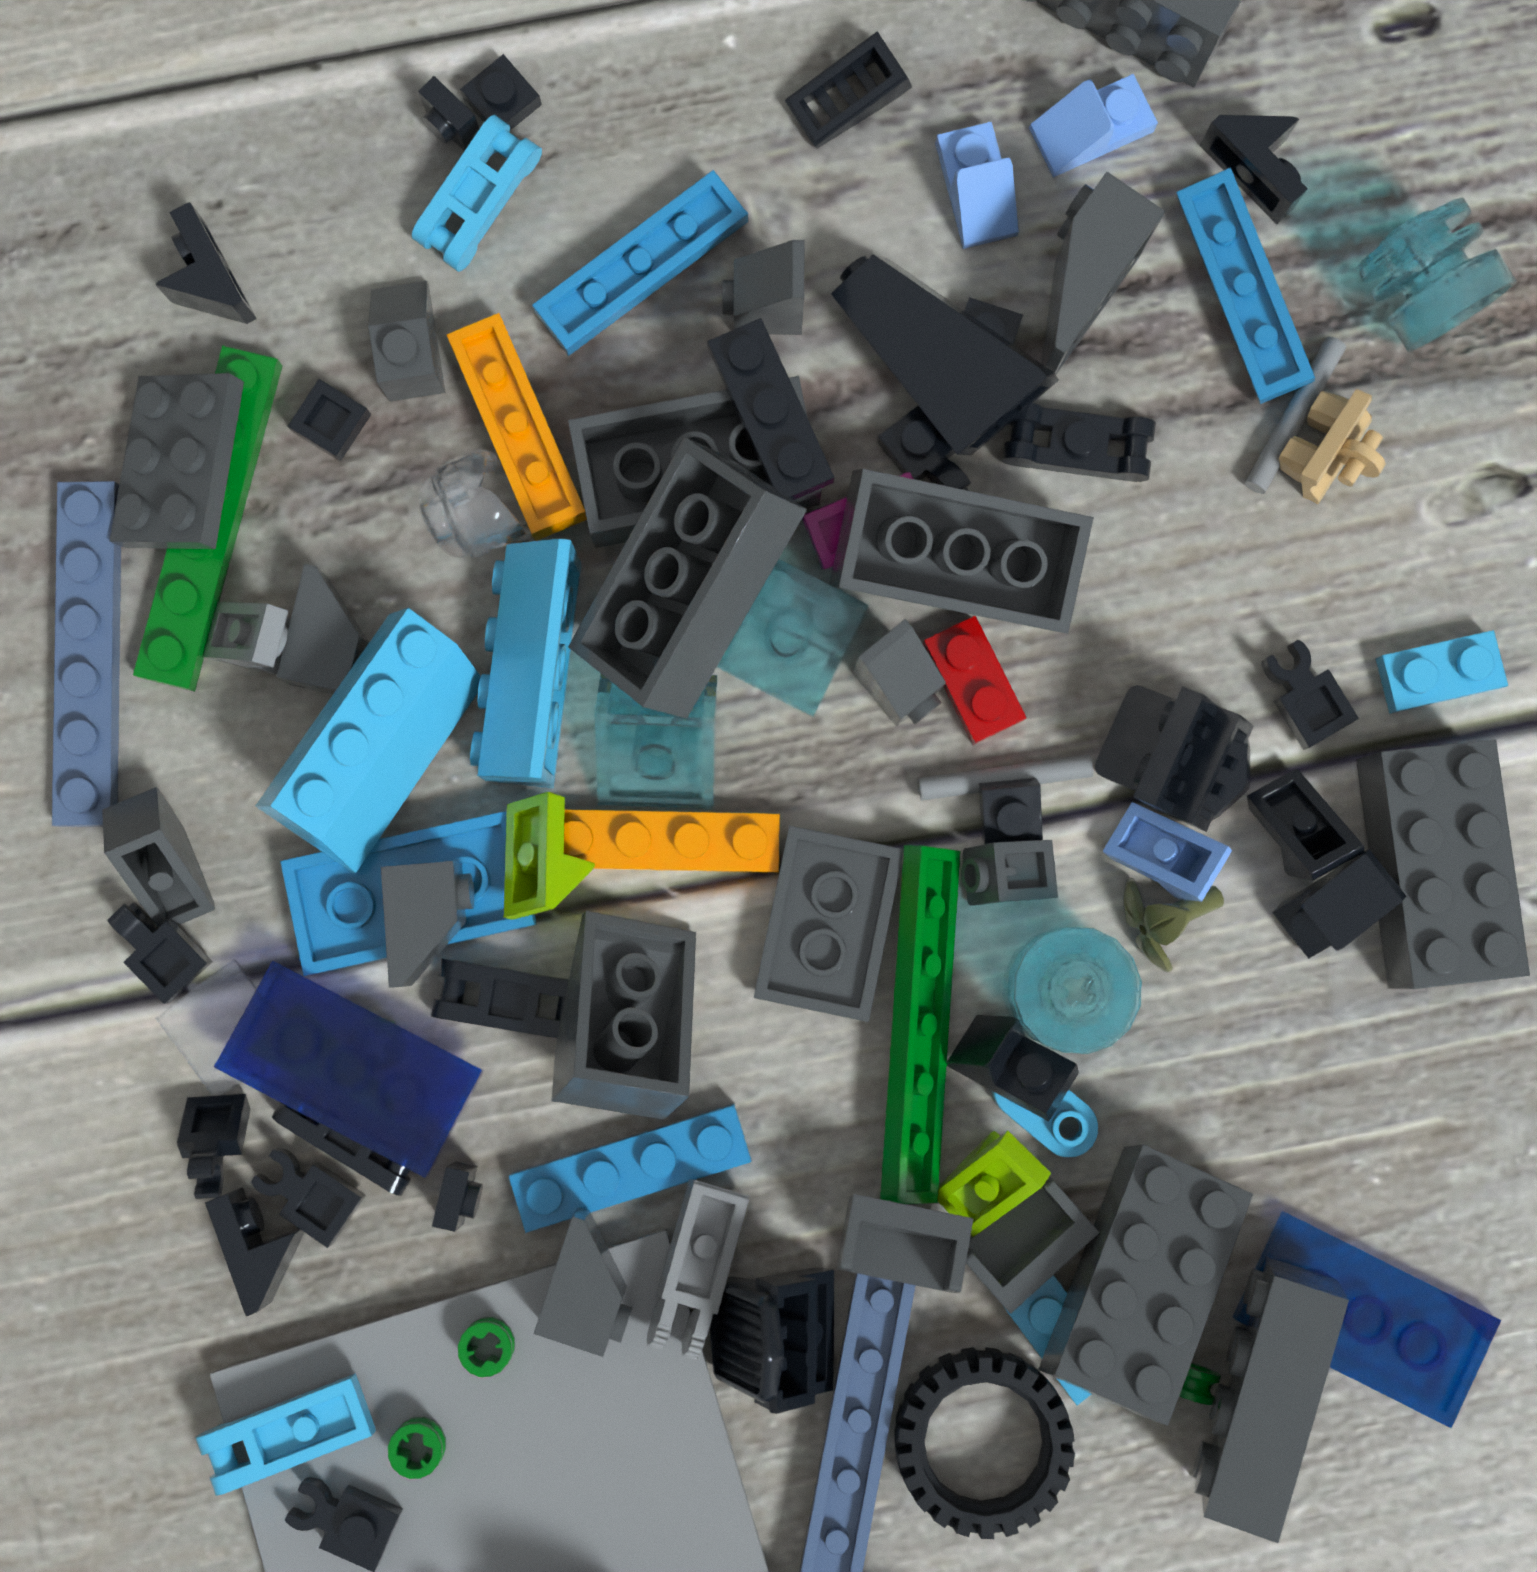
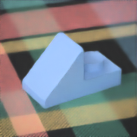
[1029,74,1158,178]
[935,122,1019,249]
[1103,802,1232,902]

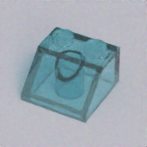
[716,559,869,717]
[595,673,717,809]

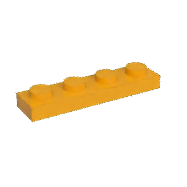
[446,313,587,541]
[564,810,780,873]

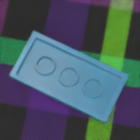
[280,811,537,976]

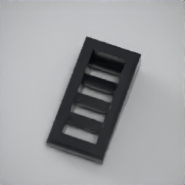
[785,31,912,149]

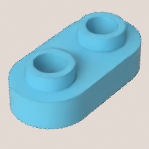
[992,1090,1098,1158]

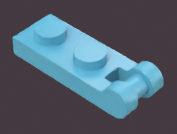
[195,1373,376,1496]

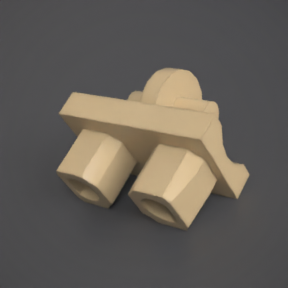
[1279,389,1386,504]

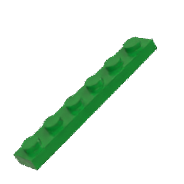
[133,346,283,692]
[880,845,961,1204]

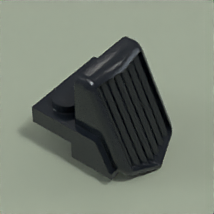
[1095,685,1254,832]
[710,1267,834,1414]

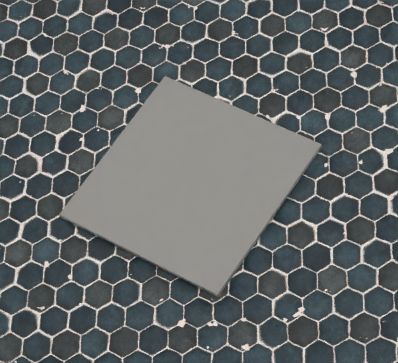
[210,1229,769,1572]

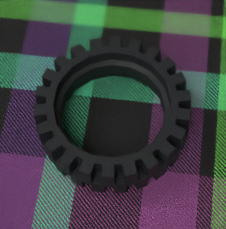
[894,1347,1075,1539]

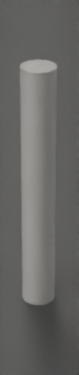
[1245,336,1346,494]
[918,754,1093,801]

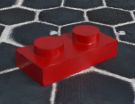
[922,615,1027,745]

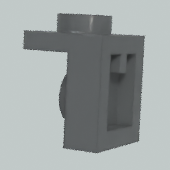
[961,840,1058,906]

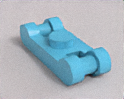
[411,115,542,272]

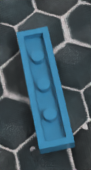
[1176,168,1315,404]
[532,170,748,356]
[509,1103,752,1233]

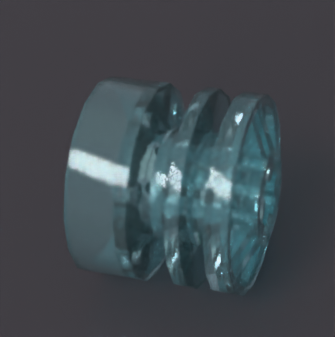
[1355,197,1517,352]
[1003,927,1142,1054]

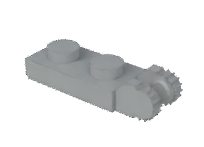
[646,1179,749,1360]

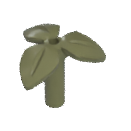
[1123,878,1224,973]

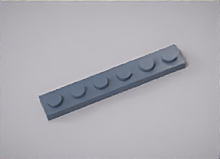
[52,481,121,827]
[799,1273,915,1572]

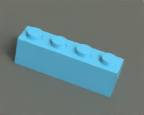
[470,539,581,789]
[255,608,481,873]

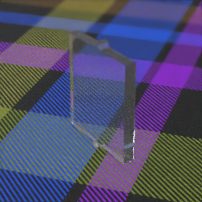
[1325,921,1430,1023]
[155,959,281,1096]

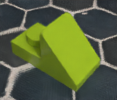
[503,792,595,920]
[938,1130,1051,1237]

